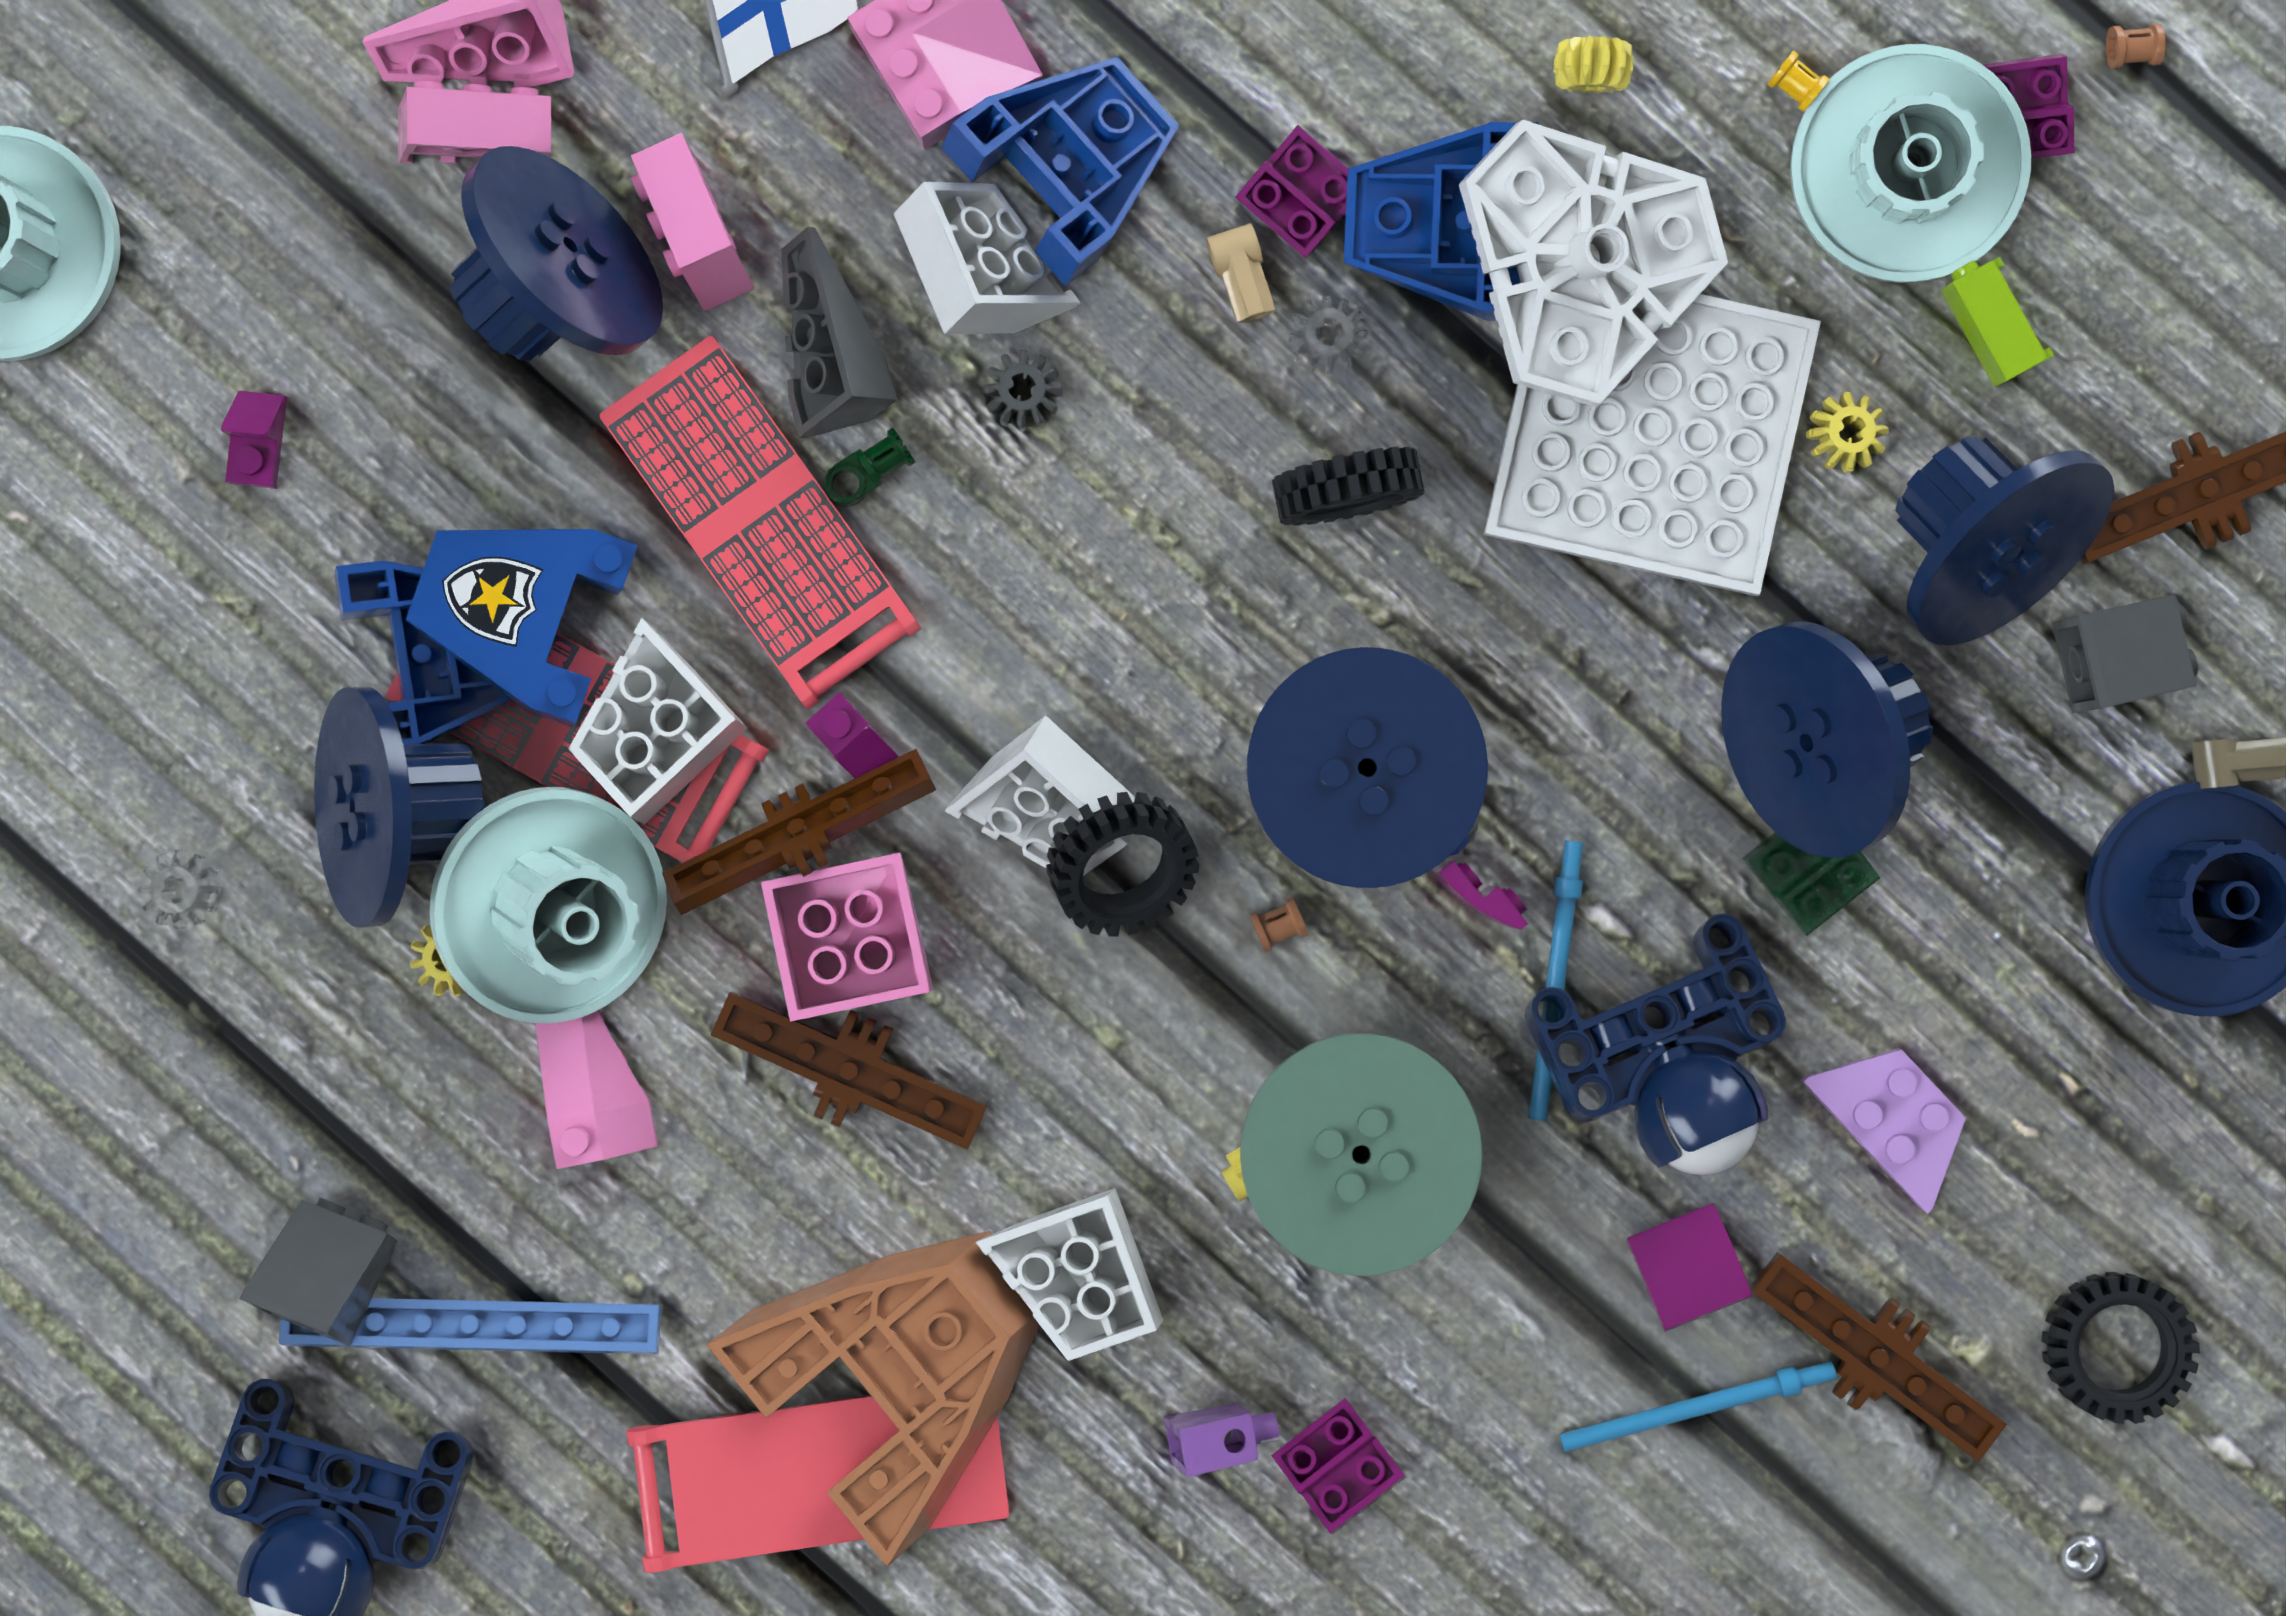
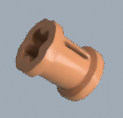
[2106,23,2165,69]
[1249,897,1308,953]

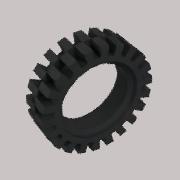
[1272,447,1425,526]
[1046,792,1199,937]
[2041,1272,2200,1424]

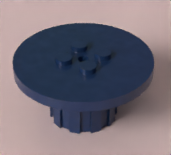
[450,146,663,361]
[1895,435,2114,645]
[1721,622,1933,858]
[1246,647,1488,888]
[314,687,484,928]
[2085,782,2286,1017]

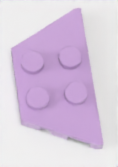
[1800,1048,1966,1214]

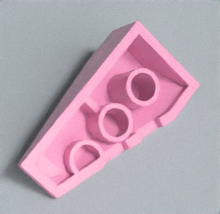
[363,0,574,88]
[535,1010,659,1169]

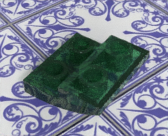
[1742,833,1881,936]

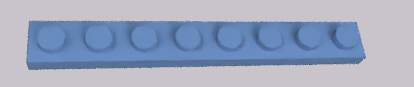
[279,1298,662,1354]

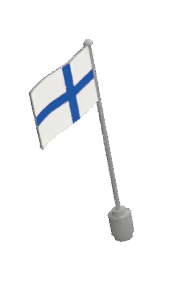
[704,0,858,96]

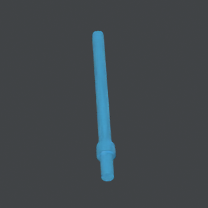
[1528,840,1584,1121]
[1559,1361,1837,1452]

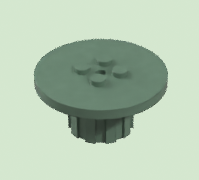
[1240,1033,1482,1276]

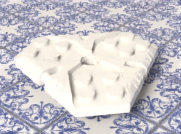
[1459,120,1728,406]

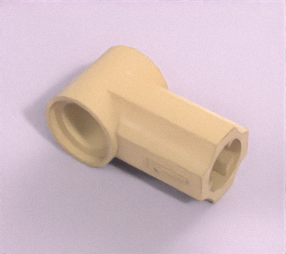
[1206,223,1275,324]

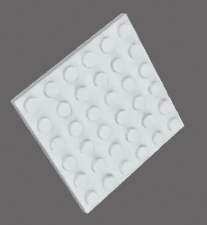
[1483,294,1821,596]

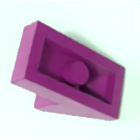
[221,391,287,489]
[805,692,900,778]

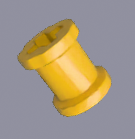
[1767,50,1829,112]

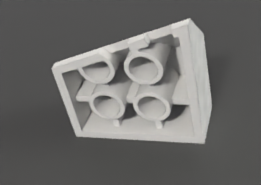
[894,182,1080,334]
[568,618,747,824]
[945,715,1135,876]
[976,1188,1163,1361]

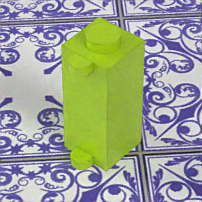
[1941,257,2054,388]

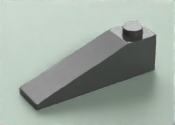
[781,227,897,438]

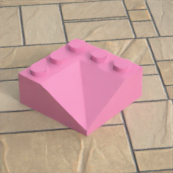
[847,0,1043,150]
[761,853,934,1022]

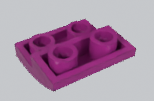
[1982,54,2075,159]
[1235,125,1348,258]
[1430,861,1528,930]
[1627,1203,1752,1332]
[1271,1398,1406,1535]

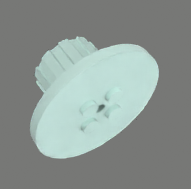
[1790,44,2031,283]
[0,126,120,362]
[430,787,667,1023]

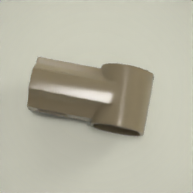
[2191,737,2286,789]

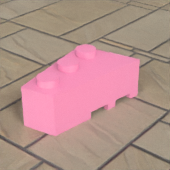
[398,81,551,164]
[630,132,755,312]

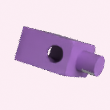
[1163,1404,1279,1477]

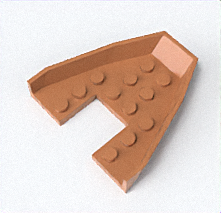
[706,1231,1040,1567]

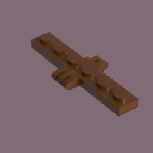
[2081,432,2286,564]
[662,749,936,915]
[710,992,988,1150]
[1750,1252,2007,1462]

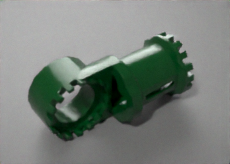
[824,428,916,507]

